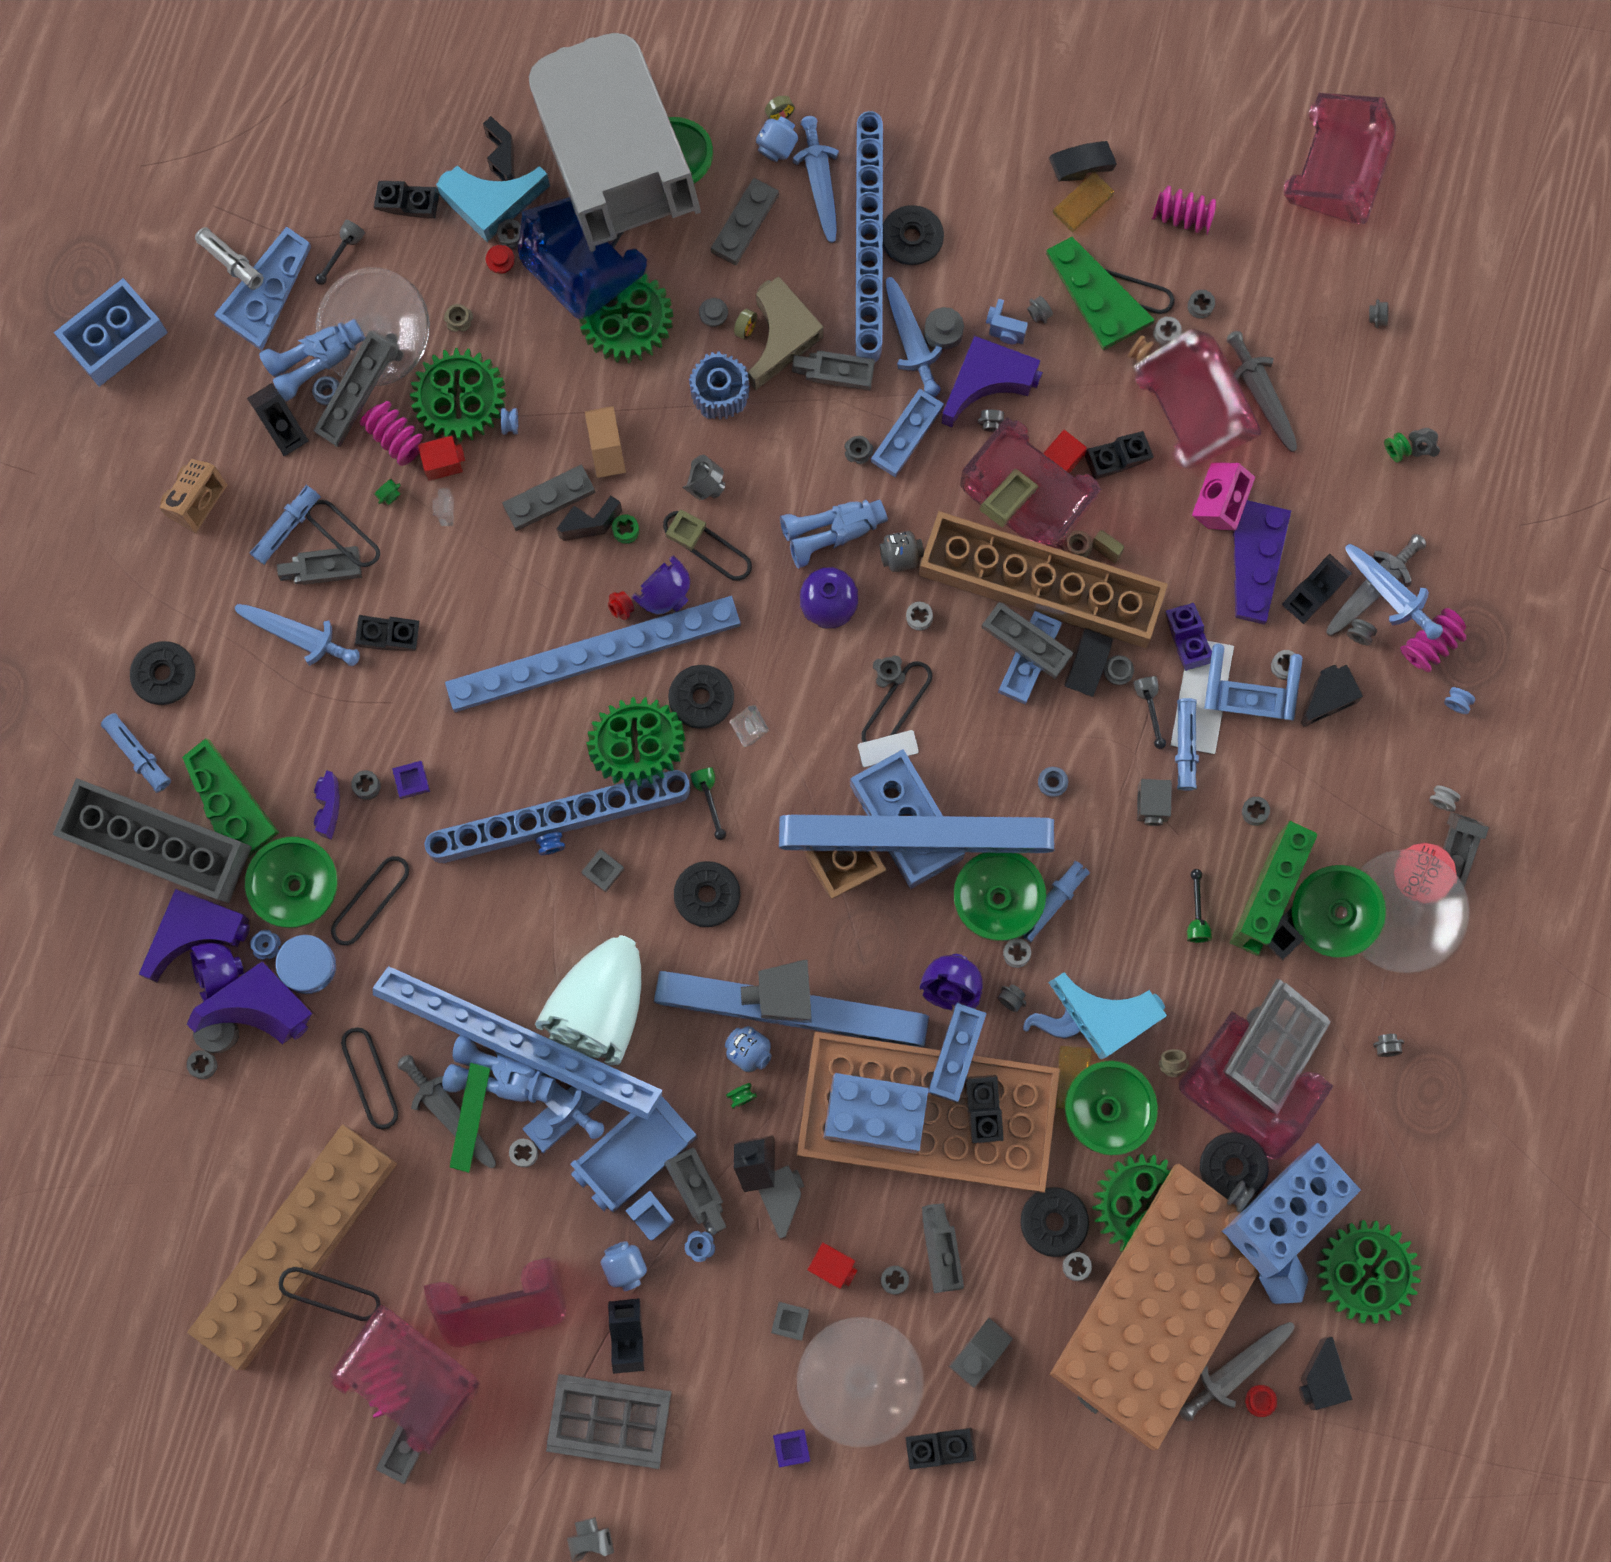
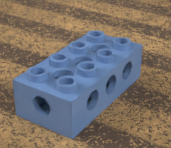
[850,749,965,890]
[1222,1143,1361,1279]

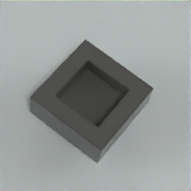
[581,849,625,893]
[771,1302,809,1341]

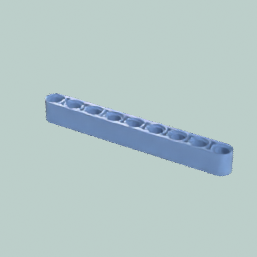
[855,111,883,362]
[424,770,691,863]
[779,815,1054,853]
[654,971,929,1047]

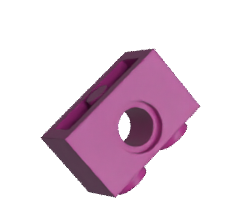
[1192,463,1255,530]

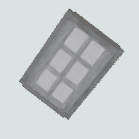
[1222,979,1331,1114]
[546,1374,672,1469]

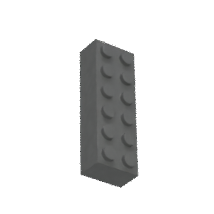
[53,778,252,903]

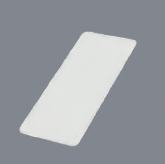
[858,730,919,767]

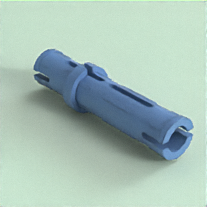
[249,485,321,565]
[1175,698,1199,791]
[101,713,171,793]
[1023,861,1090,943]

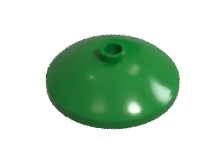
[668,117,713,184]
[245,837,338,928]
[954,853,1046,941]
[1292,865,1386,958]
[1065,1061,1158,1155]

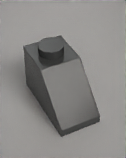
[758,1165,805,1240]
[948,1318,1013,1388]

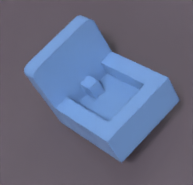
[986,299,1028,344]

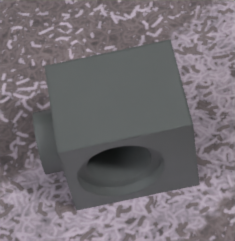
[1137,779,1172,826]

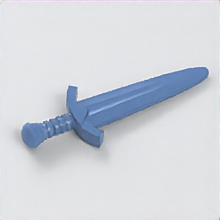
[793,116,839,243]
[886,277,942,397]
[1345,544,1443,640]
[235,604,360,666]
[495,1051,604,1139]

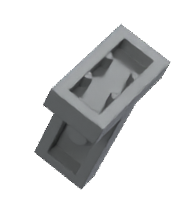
[1443,812,1489,894]

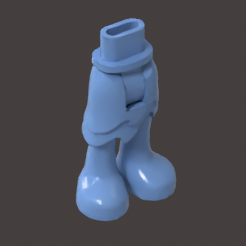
[259,319,365,402]
[780,500,888,569]
[442,1035,556,1103]

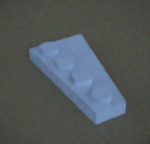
[214,227,311,351]

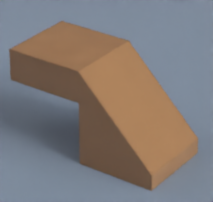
[585,406,626,478]

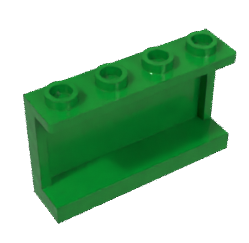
[1229,821,1318,956]

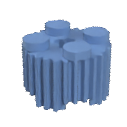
[689,351,749,419]

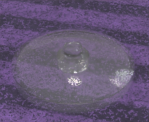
[316,267,430,386]
[1343,849,1470,973]
[797,1317,924,1447]

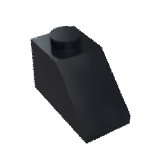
[247,383,309,456]
[1301,665,1363,728]
[734,1135,775,1192]
[1299,1337,1353,1410]

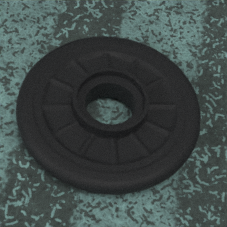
[883,205,944,265]
[130,641,196,705]
[668,665,734,729]
[674,861,741,927]
[1200,1132,1269,1199]
[1020,1187,1089,1257]

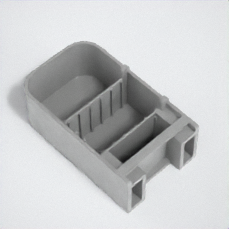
[529,33,701,252]

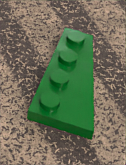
[1046,236,1155,351]
[182,738,279,859]

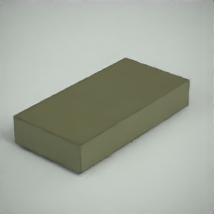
[979,468,1039,528]

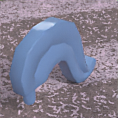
[1023,1008,1080,1039]

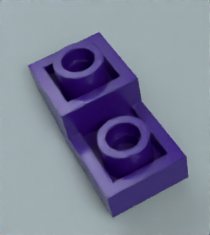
[1165,603,1212,671]
[314,770,340,840]

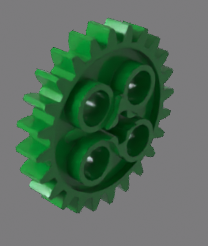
[578,270,674,363]
[410,348,507,443]
[586,697,686,787]
[1092,1154,1172,1252]
[1316,1220,1421,1324]

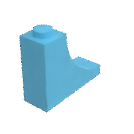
[436,165,550,242]
[1048,972,1167,1060]

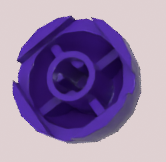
[631,555,690,614]
[800,567,858,629]
[190,943,244,1002]
[920,954,983,1011]

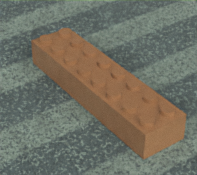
[919,511,1168,648]
[187,1124,398,1370]

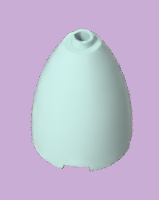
[535,935,641,1065]

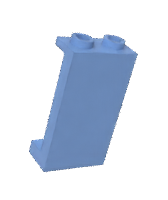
[571,1097,697,1213]

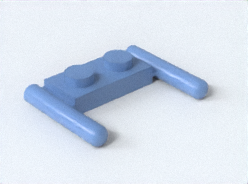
[1204,644,1303,720]

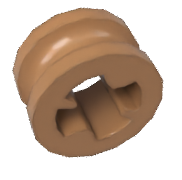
[1128,335,1155,365]

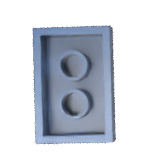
[54,278,168,387]
[823,1073,929,1154]

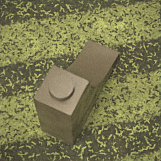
[748,276,823,390]

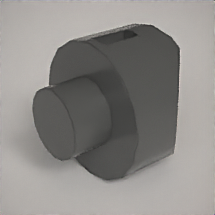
[924,307,964,349]
[682,454,725,500]
[193,1023,239,1054]
[567,1517,614,1562]

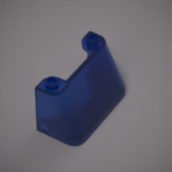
[518,197,647,319]

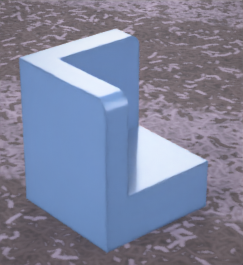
[626,1191,675,1240]
[1259,1255,1308,1304]

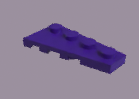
[1233,500,1291,625]

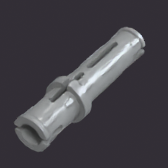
[195,227,264,290]

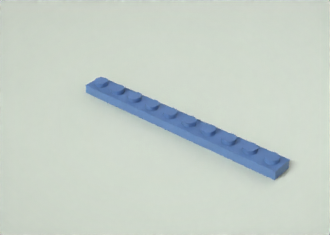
[445,596,741,713]
[373,966,662,1120]

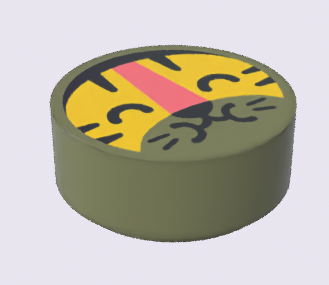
[765,96,795,120]
[734,309,757,340]

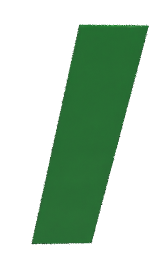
[450,1063,490,1173]

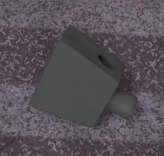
[741,960,812,1023]

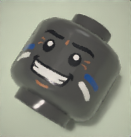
[879,531,924,572]

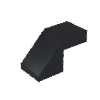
[483,116,514,181]
[556,496,622,541]
[1282,554,1352,624]
[1267,907,1305,961]
[608,1298,645,1374]

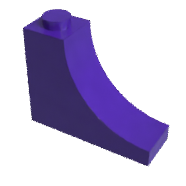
[941,336,1043,427]
[139,889,250,983]
[187,962,312,1045]

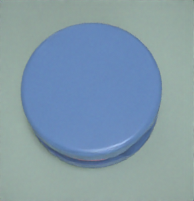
[276,935,336,994]

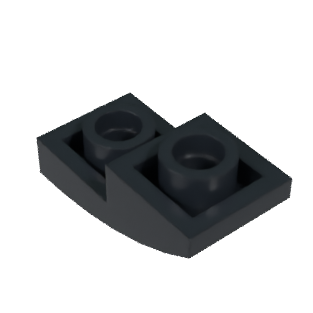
[1049,141,1117,182]
[374,181,440,218]
[1085,431,1154,480]
[354,615,420,651]
[1064,628,1113,697]
[965,1075,1004,1143]
[905,1428,977,1470]

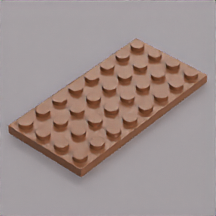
[796,1032,1060,1193]
[1049,1164,1259,1451]

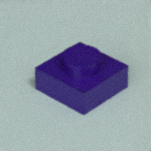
[392,761,430,799]
[773,1429,810,1468]

